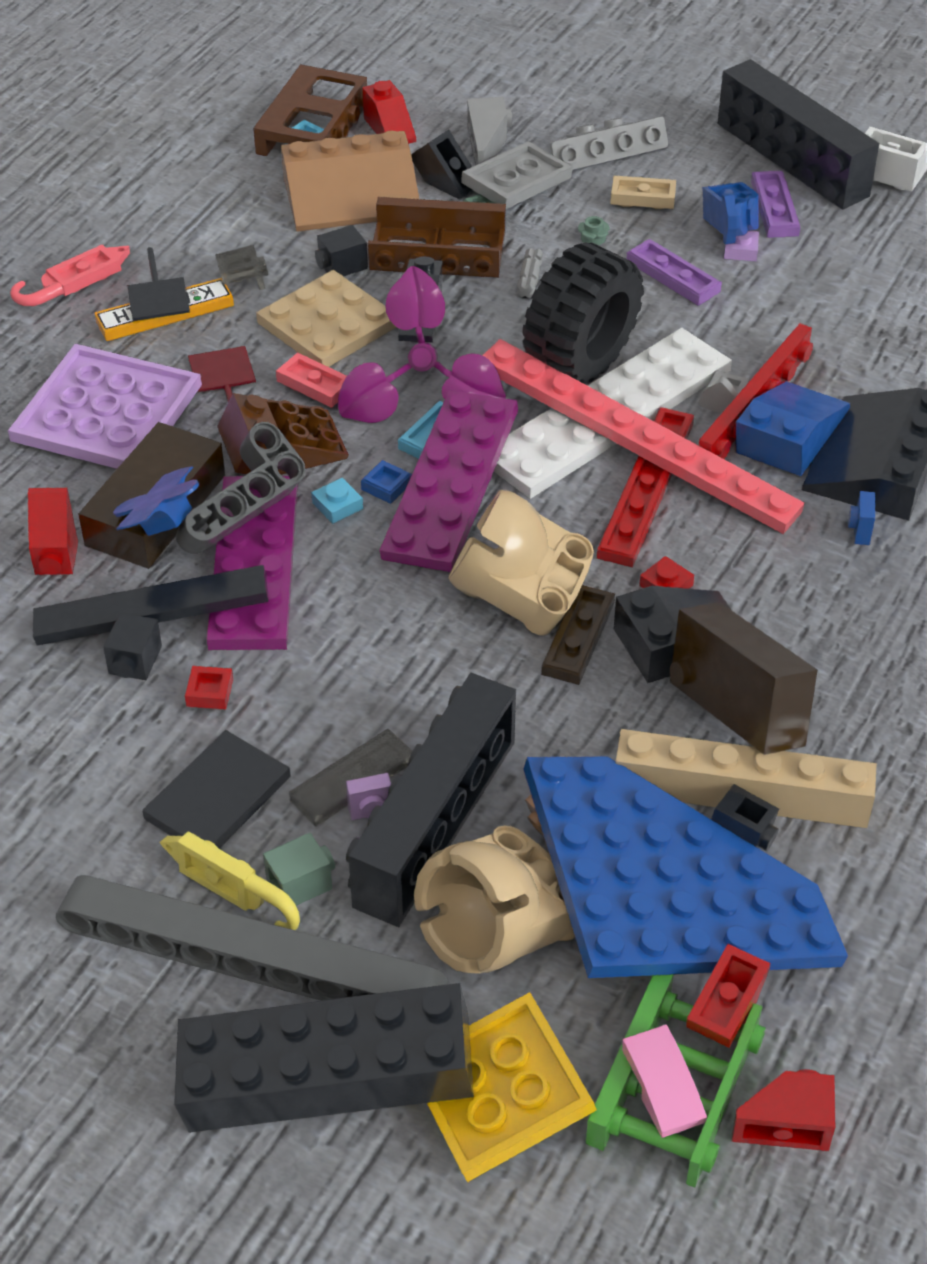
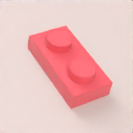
[276,352,347,408]

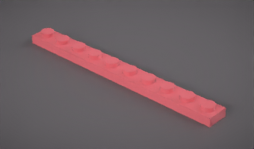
[482,339,805,535]

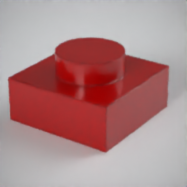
[639,556,695,589]
[185,666,233,710]

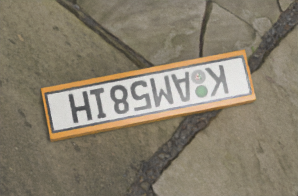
[94,278,234,341]

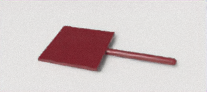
[188,346,256,402]

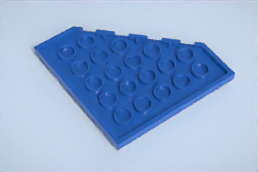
[523,756,848,978]

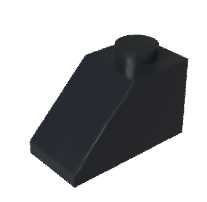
[411,129,472,199]

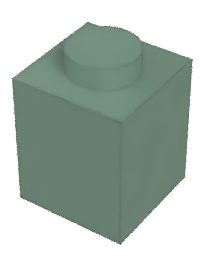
[263,832,335,906]

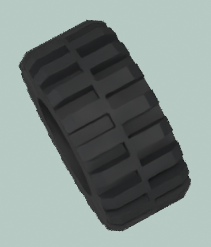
[522,242,644,384]

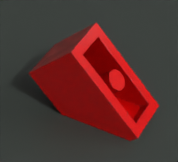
[362,80,416,144]
[28,488,78,575]
[732,1069,836,1151]

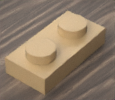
[611,176,676,209]

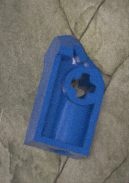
[702,182,759,244]

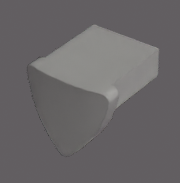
[698,370,750,413]

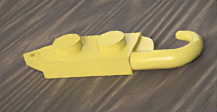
[160,831,300,930]

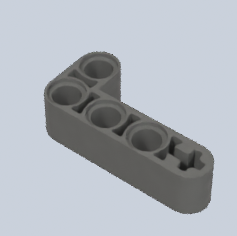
[176,422,305,554]

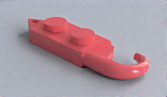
[10,245,130,306]

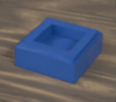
[361,460,412,504]

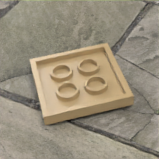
[256,270,397,367]

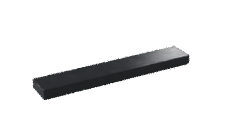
[33,565,269,646]

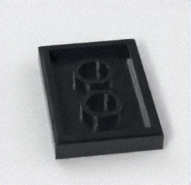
[142,730,291,849]

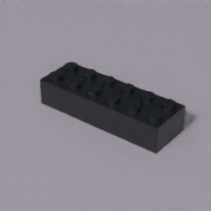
[717,59,880,210]
[346,672,516,928]
[174,983,474,1133]

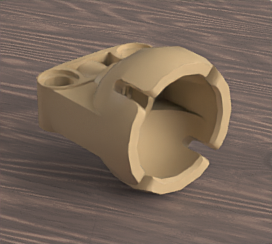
[448,490,594,635]
[414,825,575,974]

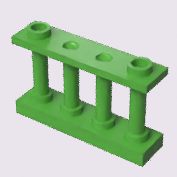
[586,975,766,1188]

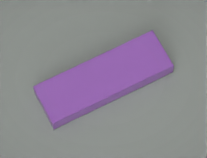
[751,171,800,238]
[626,239,722,306]

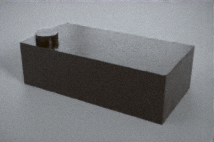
[78,422,225,569]
[670,602,818,755]

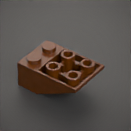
[217,393,349,475]

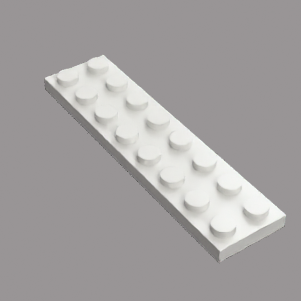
[494,328,732,499]

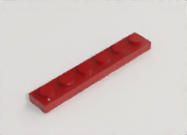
[699,323,813,459]

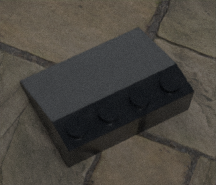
[802,388,927,521]

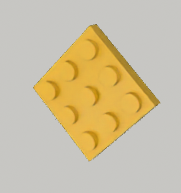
[427,992,597,1182]

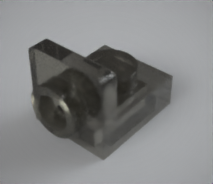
[215,245,269,290]

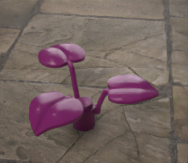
[338,266,506,423]

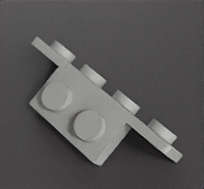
[550,117,668,170]

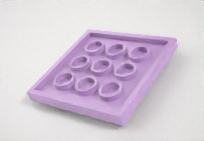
[8,344,202,469]

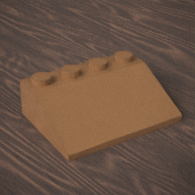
[281,131,419,232]

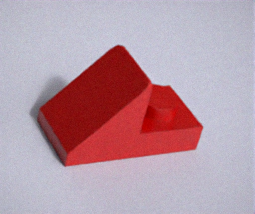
[686,944,771,1048]

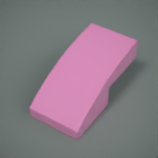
[622,1024,707,1138]

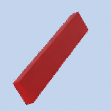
[596,407,694,568]

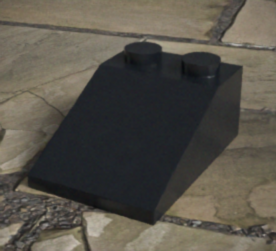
[613,586,731,683]

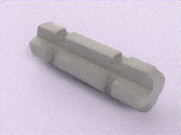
[517,248,543,298]

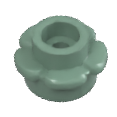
[578,216,610,245]

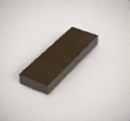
[541,585,615,685]

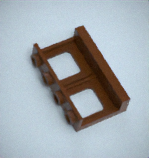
[253,64,367,156]
[368,197,506,278]

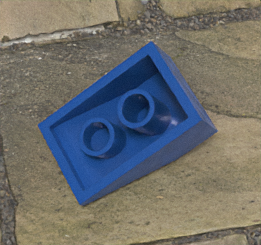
[736,381,850,476]

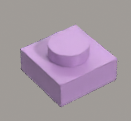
[724,231,759,261]
[346,773,391,820]

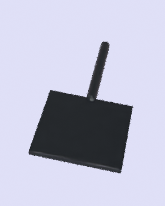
[127,247,190,321]

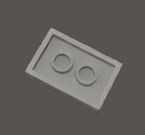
[461,141,573,209]

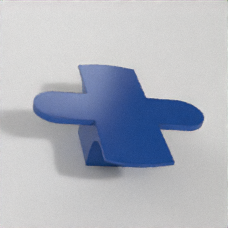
[113,466,199,536]

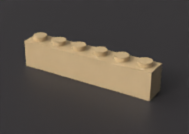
[616,729,877,828]

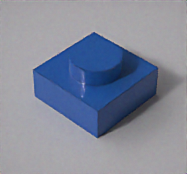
[848,491,875,545]

